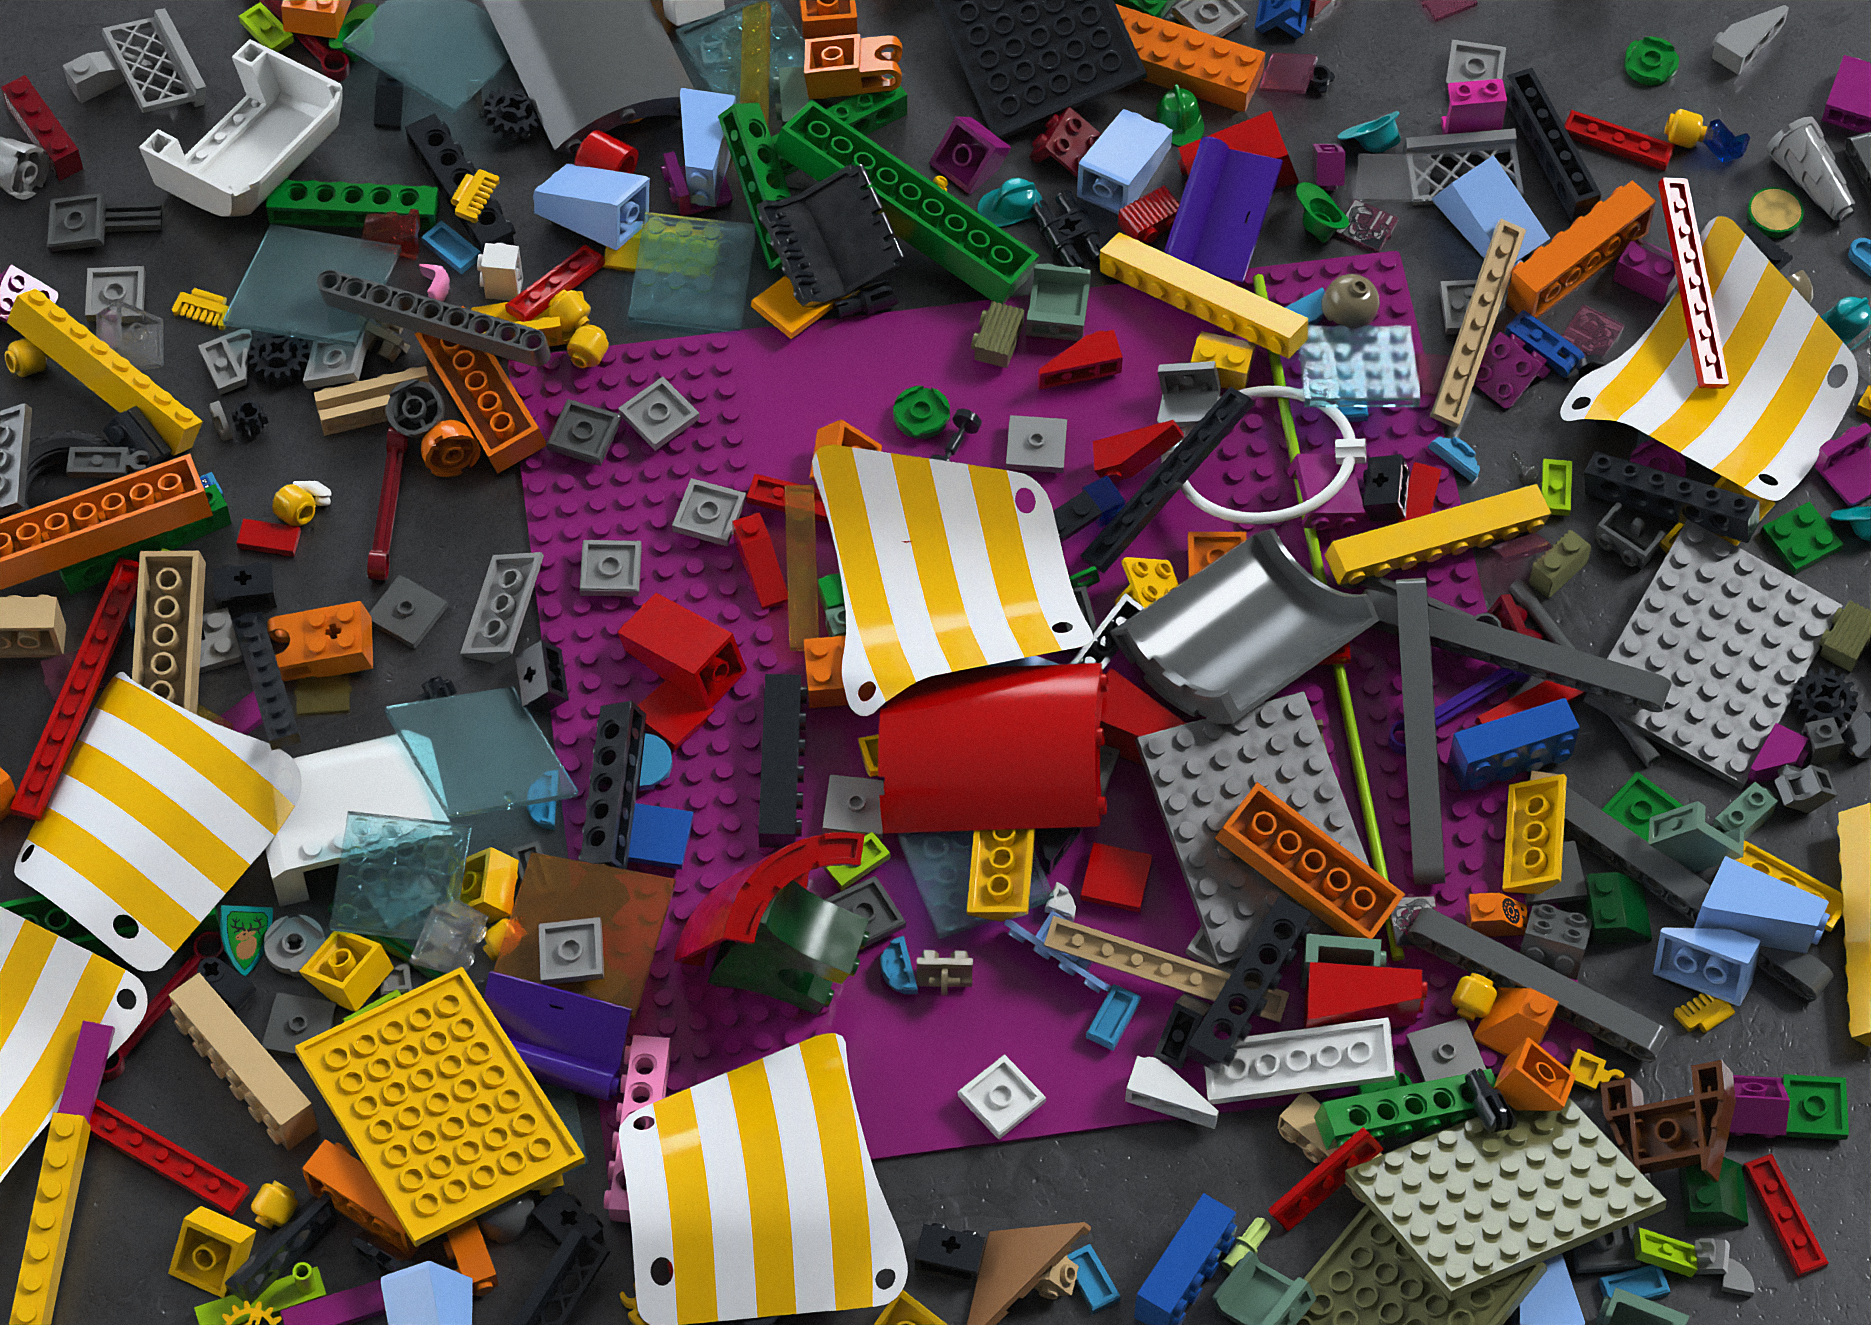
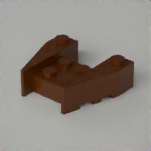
[1601,1060,1736,1184]

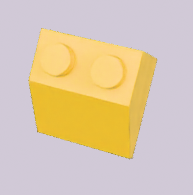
[1191,331,1257,390]
[444,847,519,923]
[299,927,394,1012]
[168,1206,257,1298]

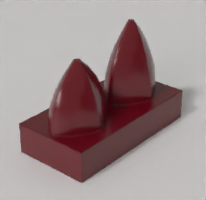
[1488,594,1545,640]

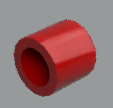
[574,130,639,174]

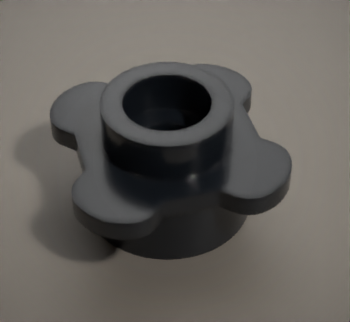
[1303,65,1335,93]

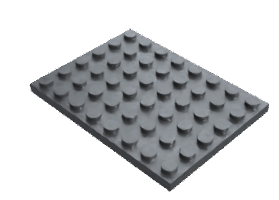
[1583,519,1843,789]
[1135,691,1370,967]

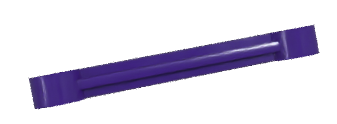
[1388,667,1534,755]

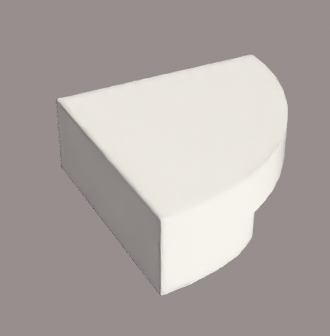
[1045,882,1076,922]

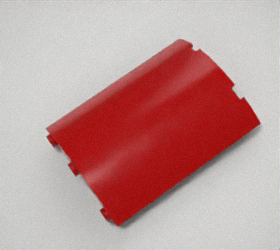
[878,663,1109,833]
[673,832,865,967]

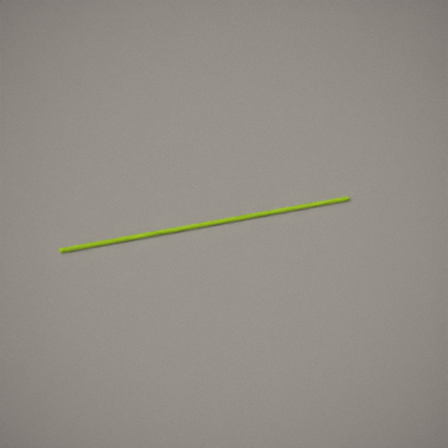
[1252,274,1405,961]

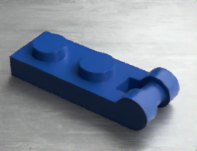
[1504,310,1585,378]

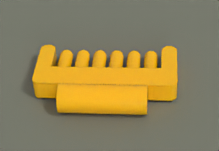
[450,169,500,223]
[172,288,233,330]
[1674,993,1735,1033]

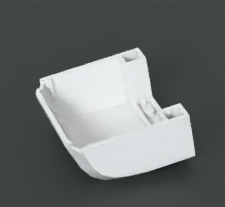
[139,39,342,217]
[265,732,458,906]

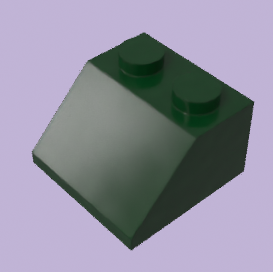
[1584,872,1652,945]
[1679,1157,1749,1227]

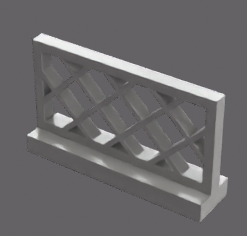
[102,8,206,113]
[1402,129,1524,206]

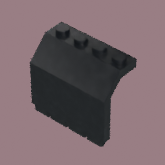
[756,164,905,307]

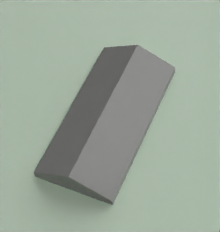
[460,552,544,664]

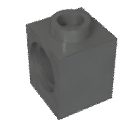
[1801,717,1844,766]

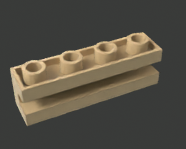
[314,366,430,436]
[1277,1092,1383,1202]

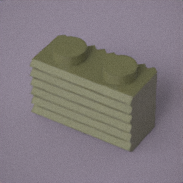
[971,301,1024,368]
[1529,530,1592,598]
[1819,601,1871,672]

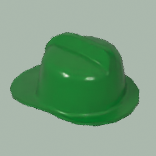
[328,3,378,62]
[1156,84,1204,147]
[1295,182,1349,242]

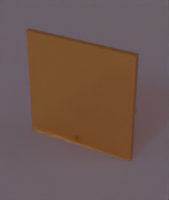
[493,852,676,1018]

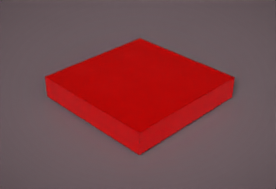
[637,680,714,751]
[1080,842,1153,913]

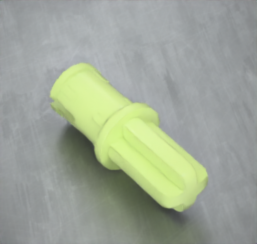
[1221,1217,1271,1274]

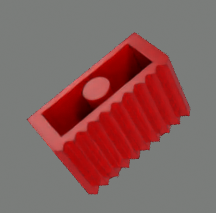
[1118,185,1180,244]

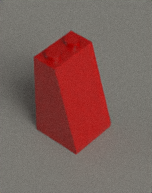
[1177,110,1299,189]
[617,593,747,710]
[1100,668,1186,766]
[1303,962,1427,1029]

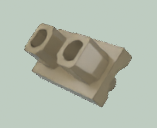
[356,318,411,363]
[917,950,973,996]

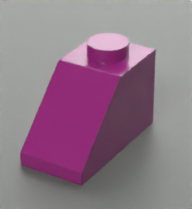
[1313,144,1345,190]
[1746,723,1809,785]

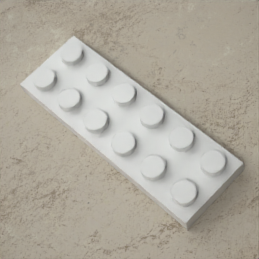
[1205,1018,1396,1105]

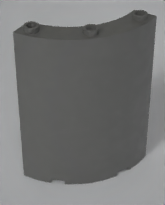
[482,0,695,155]
[1110,528,1380,724]

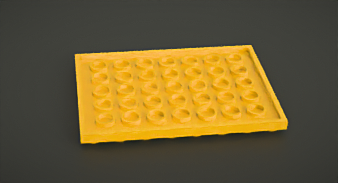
[295,967,585,1247]

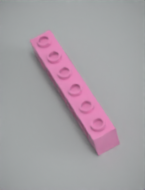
[604,1035,671,1223]

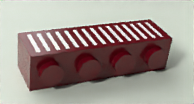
[1,75,84,181]

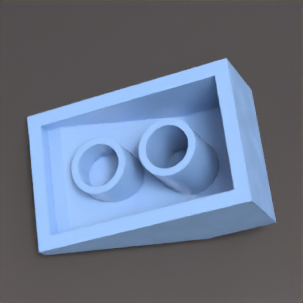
[1653,928,1761,1007]

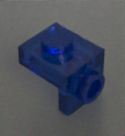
[1703,119,1751,162]

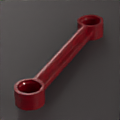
[259,0,350,82]
[367,427,408,580]
[102,932,227,1081]

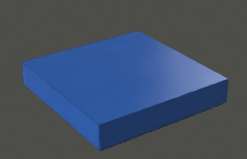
[628,803,694,870]

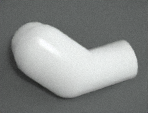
[293,481,332,506]

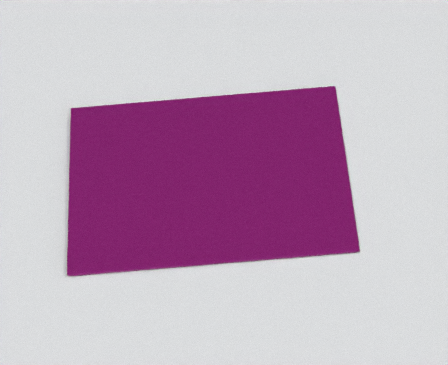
[508,251,1596,1191]

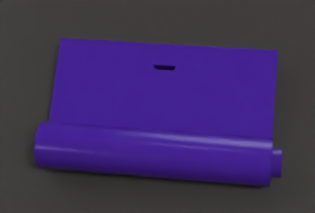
[1164,136,1283,284]
[484,971,632,1101]

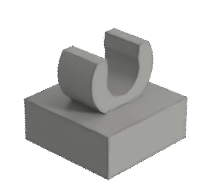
[1695,1238,1730,1275]

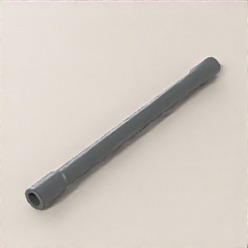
[1508,579,1661,767]

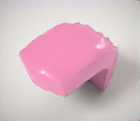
[419,264,450,302]

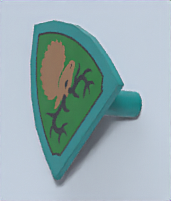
[220,905,273,976]

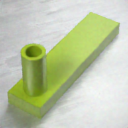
[194,1262,327,1325]

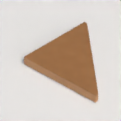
[967,1222,1091,1325]

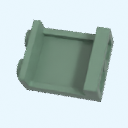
[1026,263,1091,341]
[1648,801,1744,873]
[1300,934,1386,988]
[1212,1251,1317,1325]
[1595,1287,1689,1325]

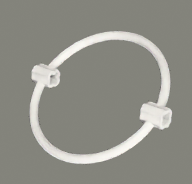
[1161,386,1366,524]

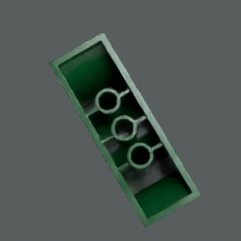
[706,879,870,1015]

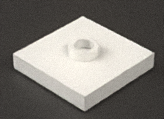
[958,1054,1046,1139]

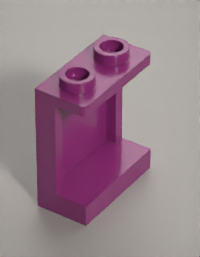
[1287,454,1365,530]

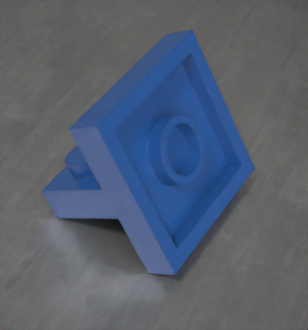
[1254,0,1310,39]

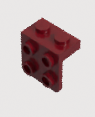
[1029,107,1102,178]

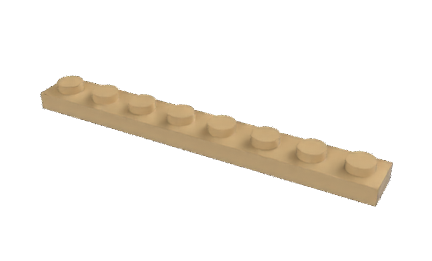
[1430,218,1526,428]
[1043,916,1289,1023]

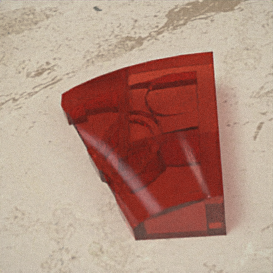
[362,209,421,260]

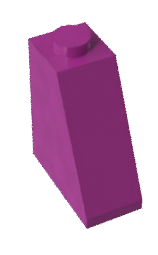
[1821,55,1871,133]

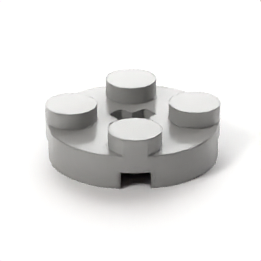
[264,915,325,977]

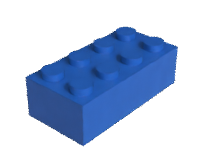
[1448,698,1580,791]
[1134,1193,1238,1325]

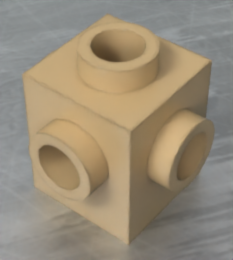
[1034,1255,1079,1299]

